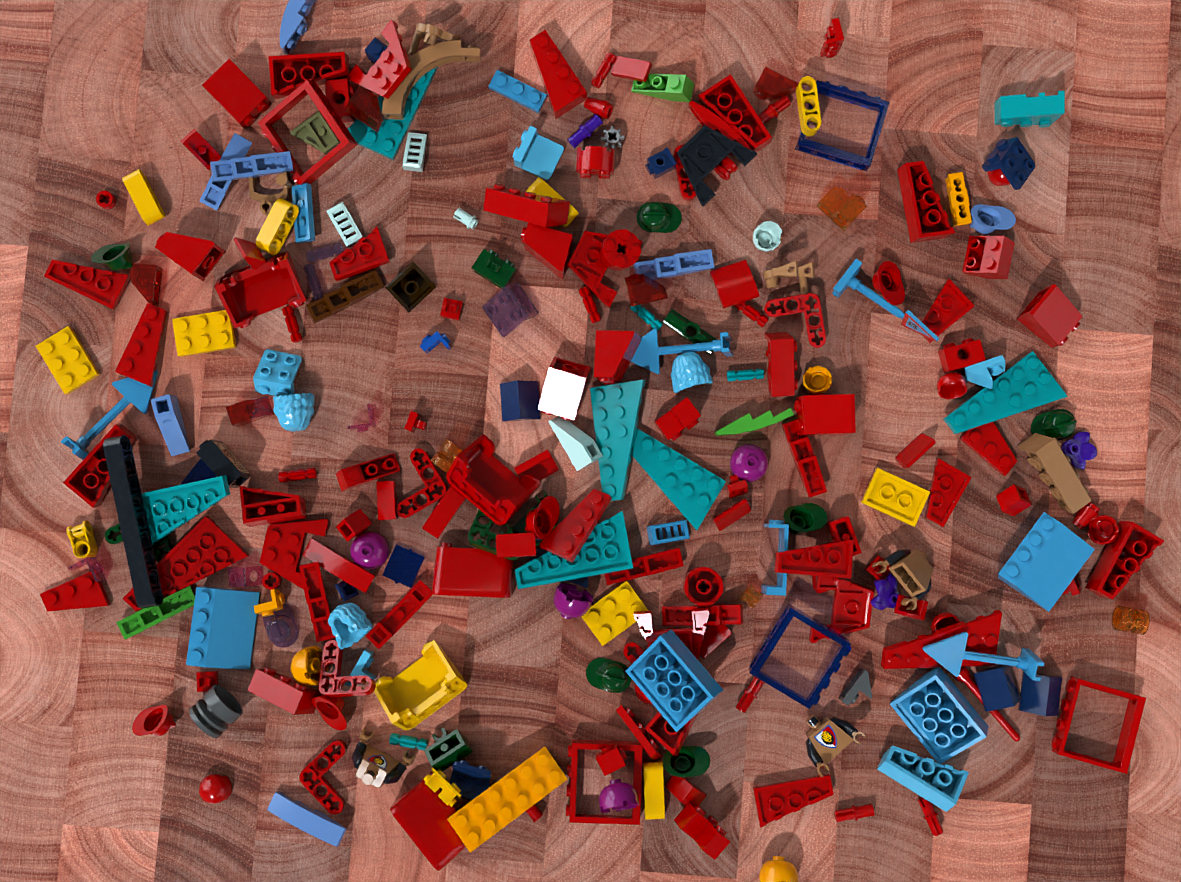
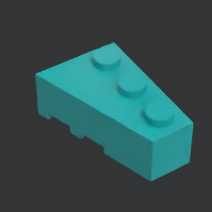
[994,90,1065,128]

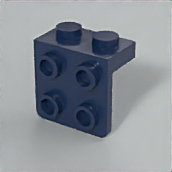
[982,137,1035,190]
[449,760,492,801]

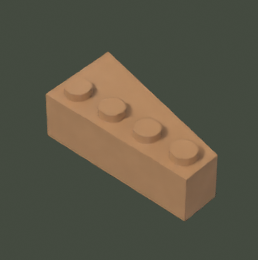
[1017,433,1092,514]

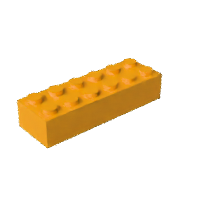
[447,747,567,853]

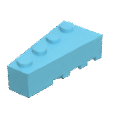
[877,745,969,812]

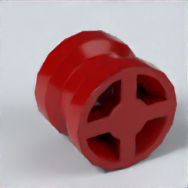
[714,157,738,181]

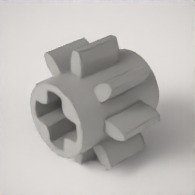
[601,126,624,149]

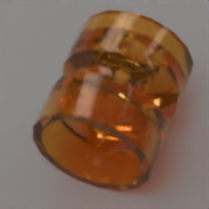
[430,439,463,473]
[1112,605,1150,635]

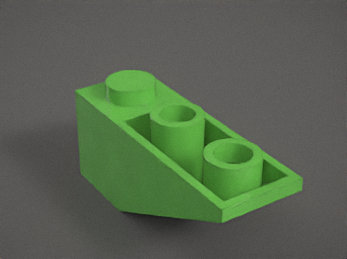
[631,74,694,102]

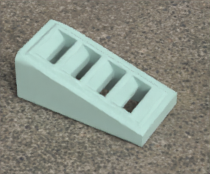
[402,132,427,172]
[326,202,363,247]

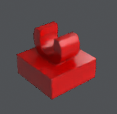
[440,298,463,321]
[404,411,427,433]
[727,474,748,499]
[865,555,890,580]
[1063,576,1082,596]
[196,671,218,692]

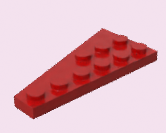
[122,515,249,612]
[881,610,1002,669]

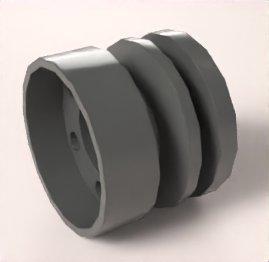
[189,685,243,738]

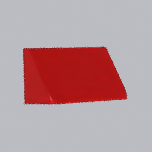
[234,237,266,270]
[895,433,936,468]
[376,481,398,520]
[712,499,751,531]
[496,533,536,558]
[699,624,732,659]

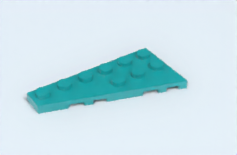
[348,67,438,161]
[943,351,1068,434]
[590,380,646,501]
[631,428,726,531]
[142,475,230,544]
[515,511,633,589]

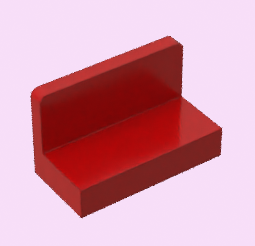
[514,449,559,481]

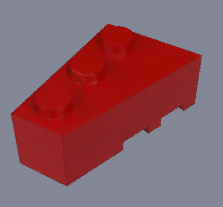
[764,332,798,397]

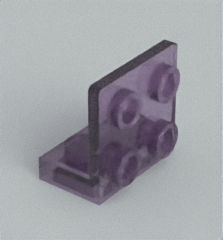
[482,282,539,337]

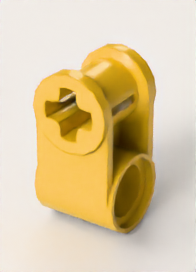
[66,520,98,559]

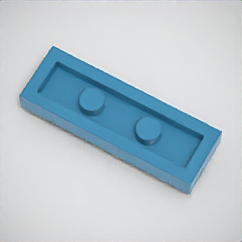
[488,70,547,113]
[292,183,315,244]

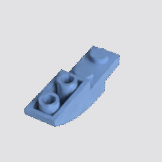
[280,0,317,55]
[199,133,253,211]

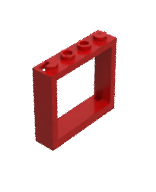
[258,80,358,185]
[1051,676,1146,774]
[566,740,642,825]

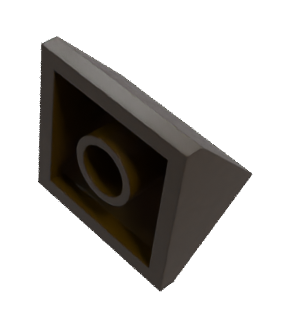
[385,261,436,313]

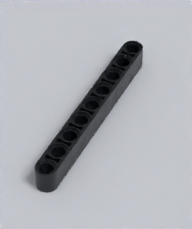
[103,435,163,609]

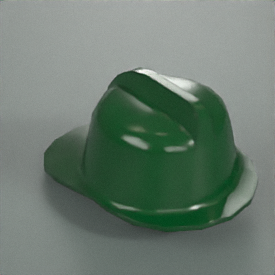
[636,202,682,233]
[91,243,133,271]
[1031,409,1077,441]
[784,503,827,536]
[586,658,631,693]
[663,746,710,778]

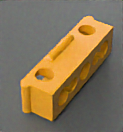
[945,172,972,226]

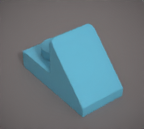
[965,355,1005,389]
[344,648,377,686]

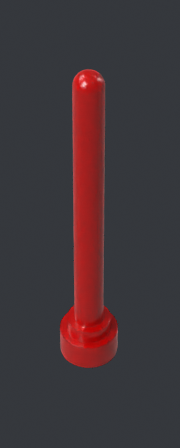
[952,666,1020,742]

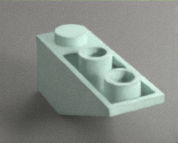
[548,416,603,471]

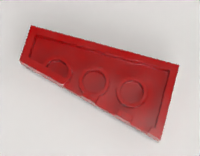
[115,303,167,387]

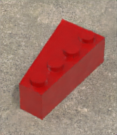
[483,184,570,227]
[1085,520,1164,600]

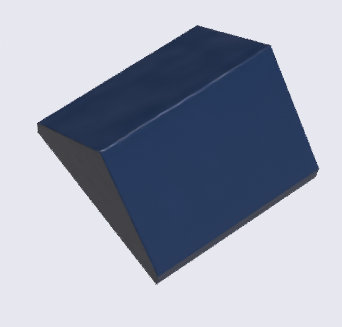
[500,380,540,422]
[973,664,1020,712]
[1018,672,1062,716]

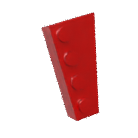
[529,30,587,119]
[268,52,350,99]
[698,74,772,152]
[897,161,955,243]
[63,424,137,508]
[644,712,698,756]

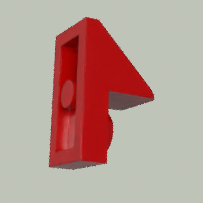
[180,129,221,170]

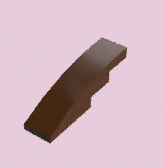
[305,270,384,324]

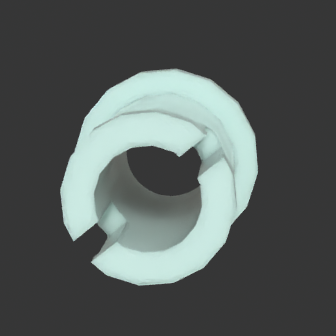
[453,207,479,230]

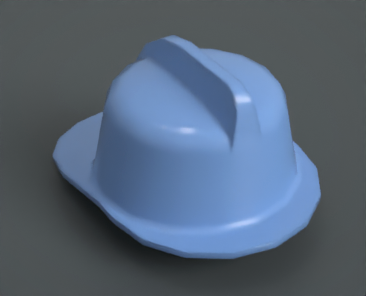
[970,204,1016,234]

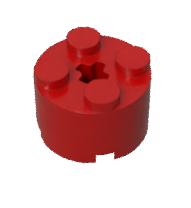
[576,146,615,179]
[600,229,641,271]
[683,566,723,606]

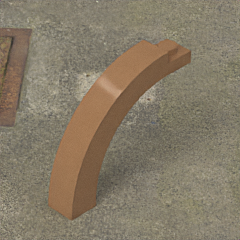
[382,40,481,120]

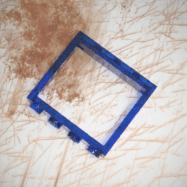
[794,80,890,171]
[749,604,851,709]

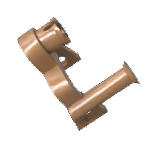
[407,23,460,55]
[249,172,293,216]
[764,261,815,298]

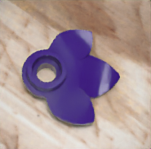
[1061,432,1097,469]
[870,574,899,610]

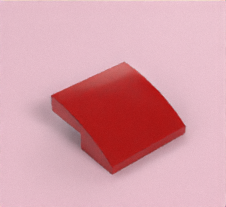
[710,260,759,309]

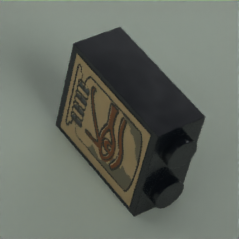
[196,439,252,488]

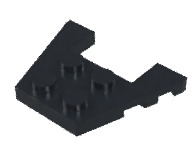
[677,125,757,207]

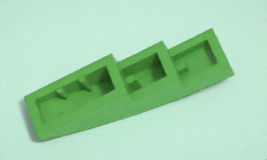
[714,408,794,436]
[116,586,195,640]

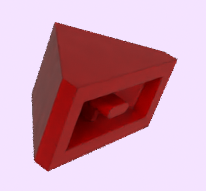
[664,776,707,807]

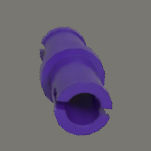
[567,114,603,148]

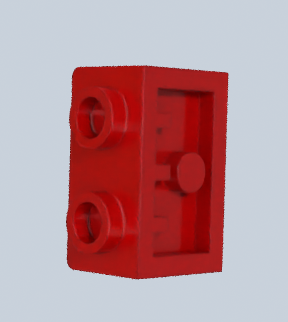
[820,18,844,58]

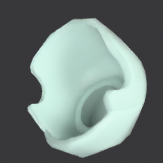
[753,221,782,252]

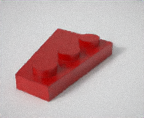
[616,705,663,760]

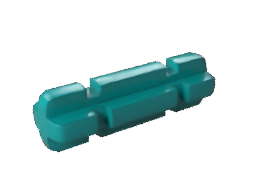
[630,301,663,331]
[726,368,764,381]
[389,733,428,750]

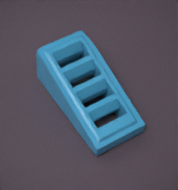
[647,520,690,546]

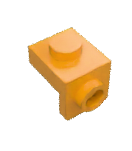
[254,589,285,617]

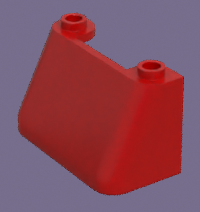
[214,252,307,328]
[446,434,541,525]
[432,543,514,598]
[390,772,466,871]

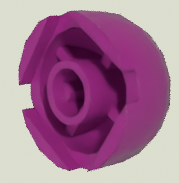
[730,444,768,482]
[350,531,390,570]
[553,583,593,619]
[599,779,640,813]

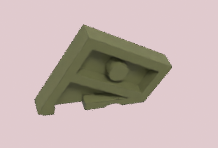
[290,111,341,155]

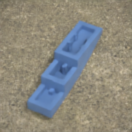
[210,151,293,182]
[633,249,715,283]
[267,792,347,847]

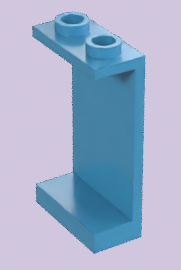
[761,520,789,596]

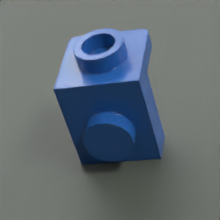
[420,331,451,354]

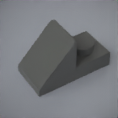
[838,668,872,706]

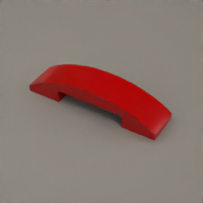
[365,580,433,649]

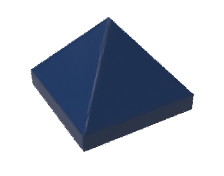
[335,581,359,602]

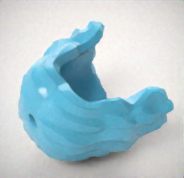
[671,352,713,393]
[273,393,315,432]
[328,602,373,650]

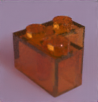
[816,185,867,232]

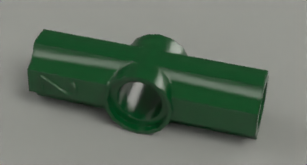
[662,309,718,355]

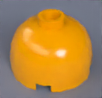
[290,646,328,686]
[759,856,798,882]

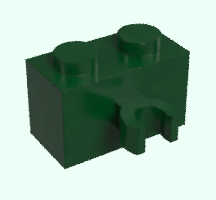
[471,249,517,291]
[424,728,473,772]

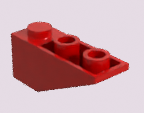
[336,453,401,492]

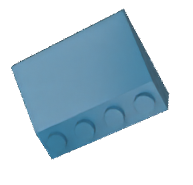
[998,512,1095,612]
[186,586,261,670]
[625,629,723,732]
[890,667,989,764]

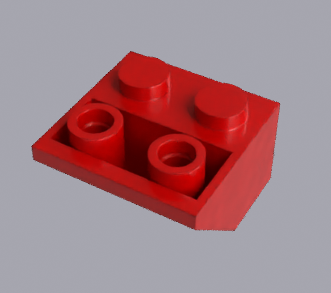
[962,236,1015,279]

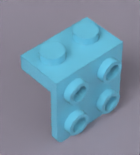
[512,126,564,180]
[253,349,302,396]

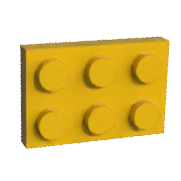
[172,310,236,357]
[36,326,100,395]
[861,468,930,527]
[581,581,648,646]

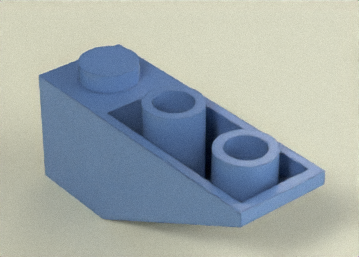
[151,394,191,456]

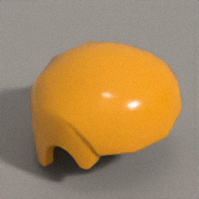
[803,366,832,395]

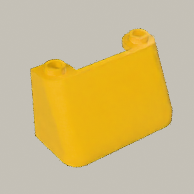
[374,640,467,731]

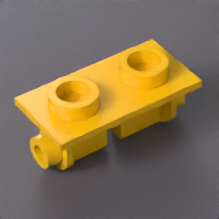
[423,768,461,807]

